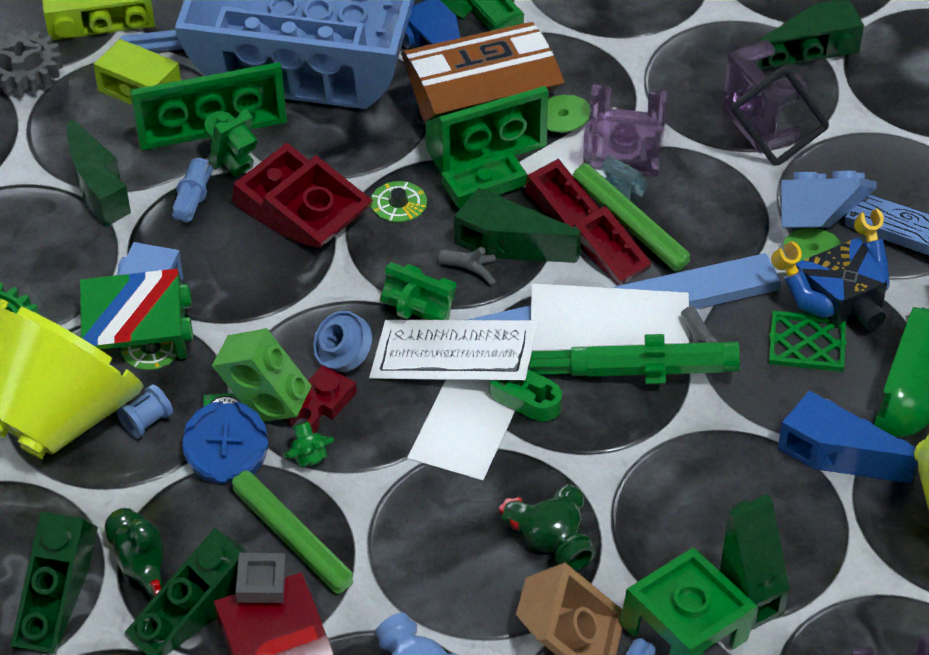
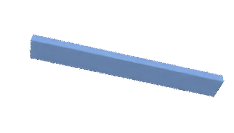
[467,253,781,320]

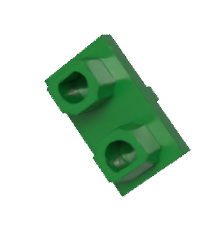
[204,109,258,177]
[380,262,457,320]

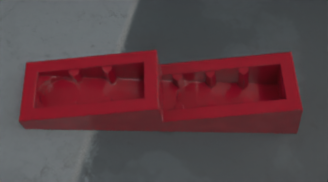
[524,158,652,286]

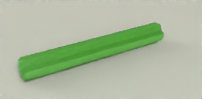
[573,163,690,272]
[231,470,354,594]

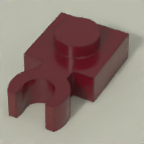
[287,365,357,433]

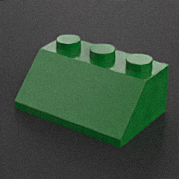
[425,86,548,175]

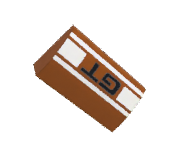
[401,21,565,123]

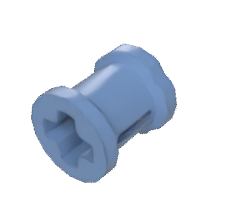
[116,384,173,438]

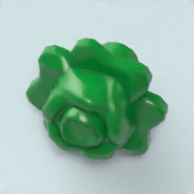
[283,421,334,467]

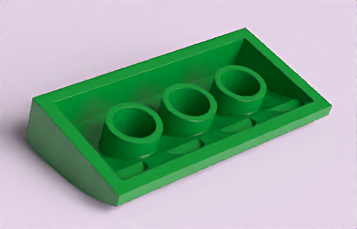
[130,62,287,150]

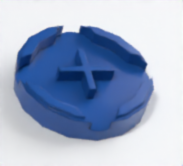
[183,401,269,485]

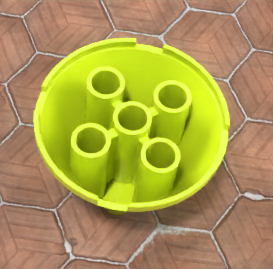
[0,299,144,459]

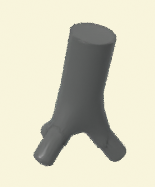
[439,247,496,286]
[681,306,718,343]

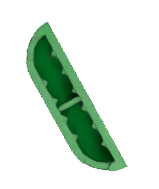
[874,307,929,437]

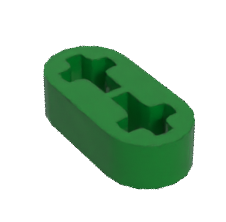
[489,369,562,422]

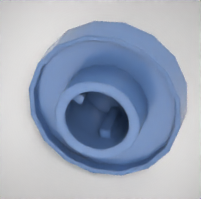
[313,311,372,372]

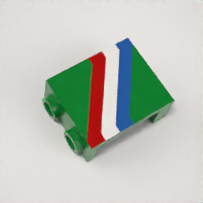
[80,268,193,359]

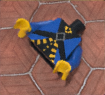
[771,209,890,331]

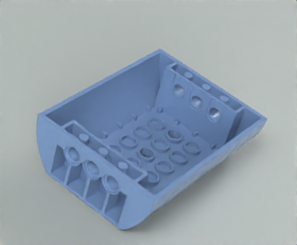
[175,0,414,109]

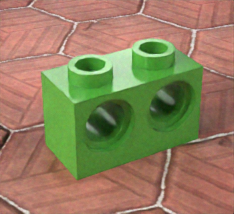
[212,328,311,422]

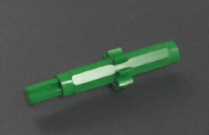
[530,334,740,384]

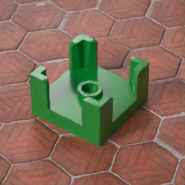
[619,547,757,655]

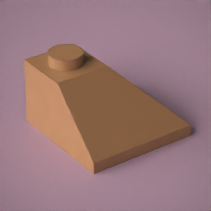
[516,563,623,655]

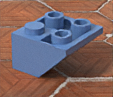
[781,171,877,228]

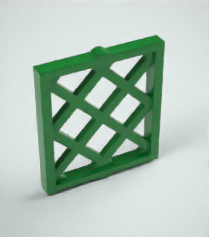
[768,311,847,372]

